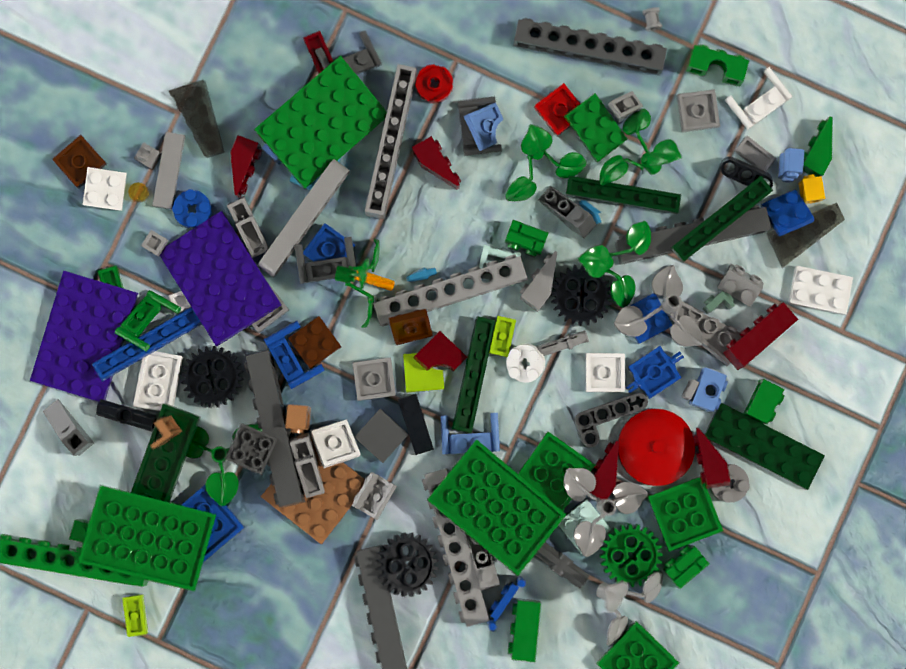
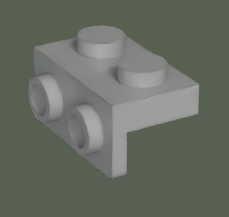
[717,264,764,307]
[352,472,397,520]

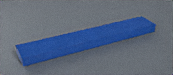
[92,307,202,382]

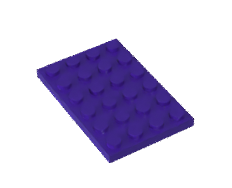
[160,211,282,346]
[30,270,138,402]

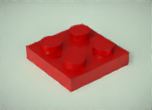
[534,83,580,136]

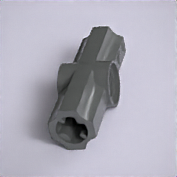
[535,542,590,588]

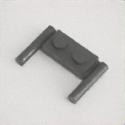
[315,31,382,75]
[458,96,502,156]
[295,237,357,284]

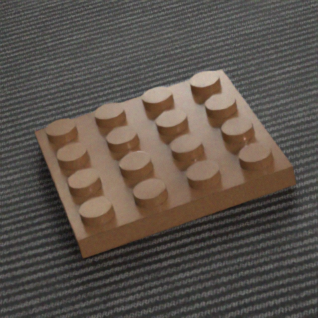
[261,436,365,545]

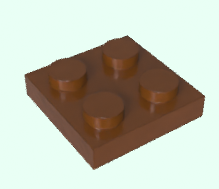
[52,135,107,189]
[388,308,433,346]
[288,316,342,369]

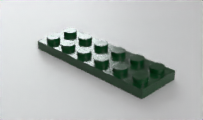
[704,402,825,490]
[131,403,201,502]

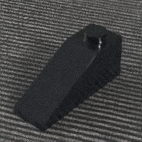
[398,394,434,455]

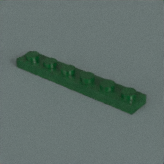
[565,175,682,214]
[671,176,773,263]
[452,316,496,433]

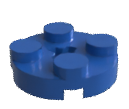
[172,189,211,228]

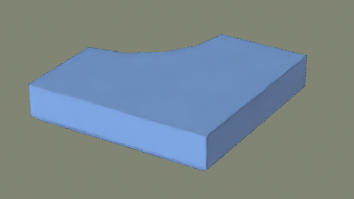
[464,103,504,151]

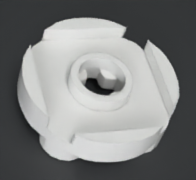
[506,343,545,383]

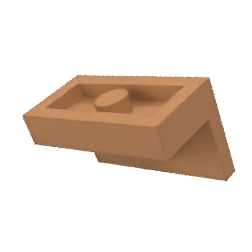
[151,416,182,449]

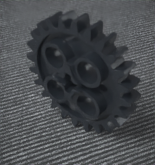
[551,265,612,327]
[181,346,244,408]
[376,533,439,597]

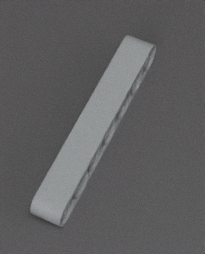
[258,159,350,277]

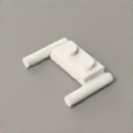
[725,67,792,130]

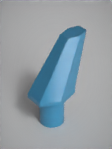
[578,200,602,224]
[406,267,437,282]

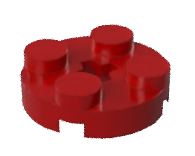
[416,64,453,104]

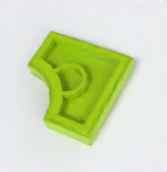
[403,353,444,393]

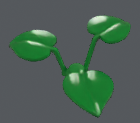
[600,109,682,186]
[505,124,587,201]
[578,221,651,308]
[335,239,380,328]
[187,424,262,506]

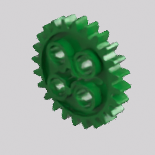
[599,523,663,587]

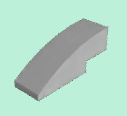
[227,196,269,258]
[290,432,325,498]

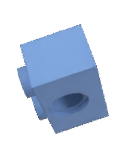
[689,367,728,412]

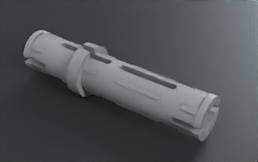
[536,330,589,356]

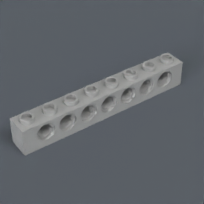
[365,64,417,219]
[373,255,528,327]
[422,468,489,627]

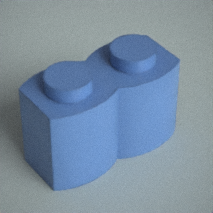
[778,148,804,182]

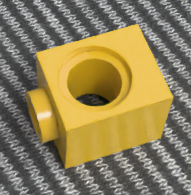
[798,174,826,204]

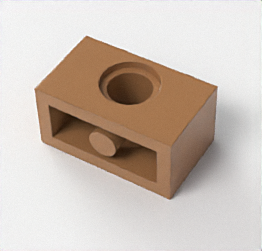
[286,405,311,434]

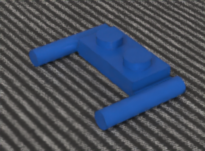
[264,321,325,389]
[487,576,526,631]

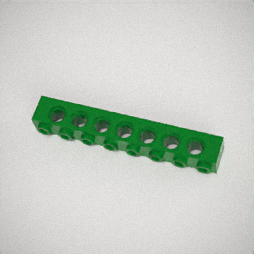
[0,534,148,587]

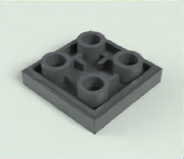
[354,409,409,463]
[225,423,277,475]

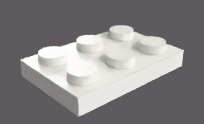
[788,266,853,315]
[133,351,183,411]

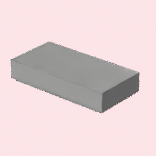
[734,136,777,172]

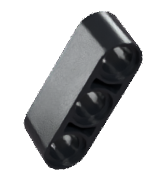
[721,156,773,188]

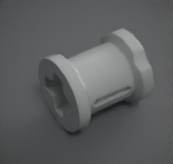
[643,8,662,31]

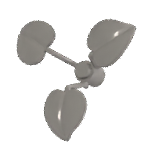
[614,265,703,347]
[564,468,648,557]
[596,571,663,646]

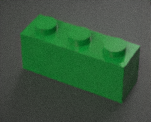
[508,598,541,662]

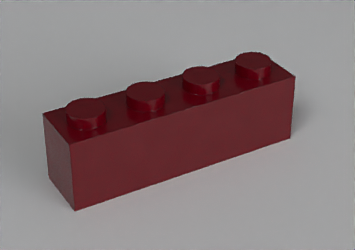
[723,302,799,370]

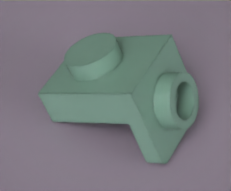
[702,291,735,314]

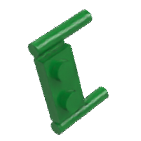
[115,290,181,351]

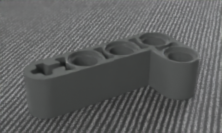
[574,393,648,448]

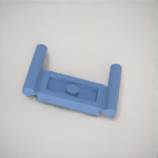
[440,413,500,454]

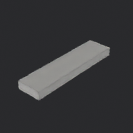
[153,132,185,210]

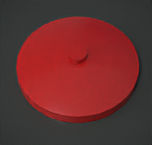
[618,409,695,486]

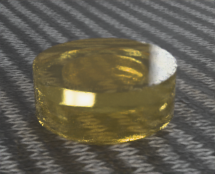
[129,182,149,202]

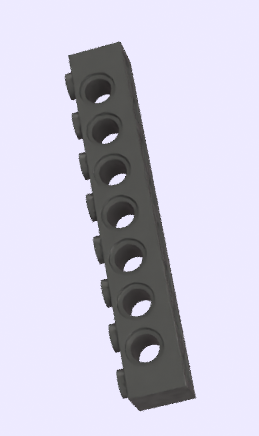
[513,18,667,75]

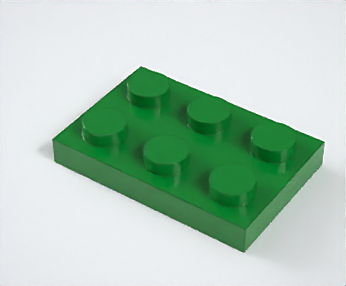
[564,93,628,162]

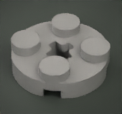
[710,464,750,502]

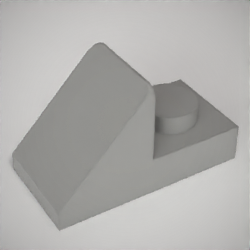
[608,91,643,123]

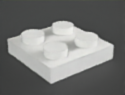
[83,167,127,211]
[586,353,625,392]
[310,419,361,469]

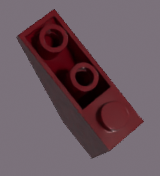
[230,135,262,198]
[412,136,461,190]
[693,428,731,489]
[589,440,619,499]

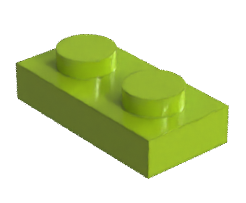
[489,316,516,357]
[122,594,148,637]

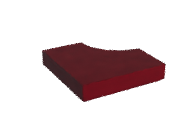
[413,331,467,371]

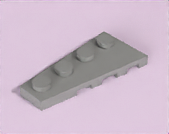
[668,301,741,366]

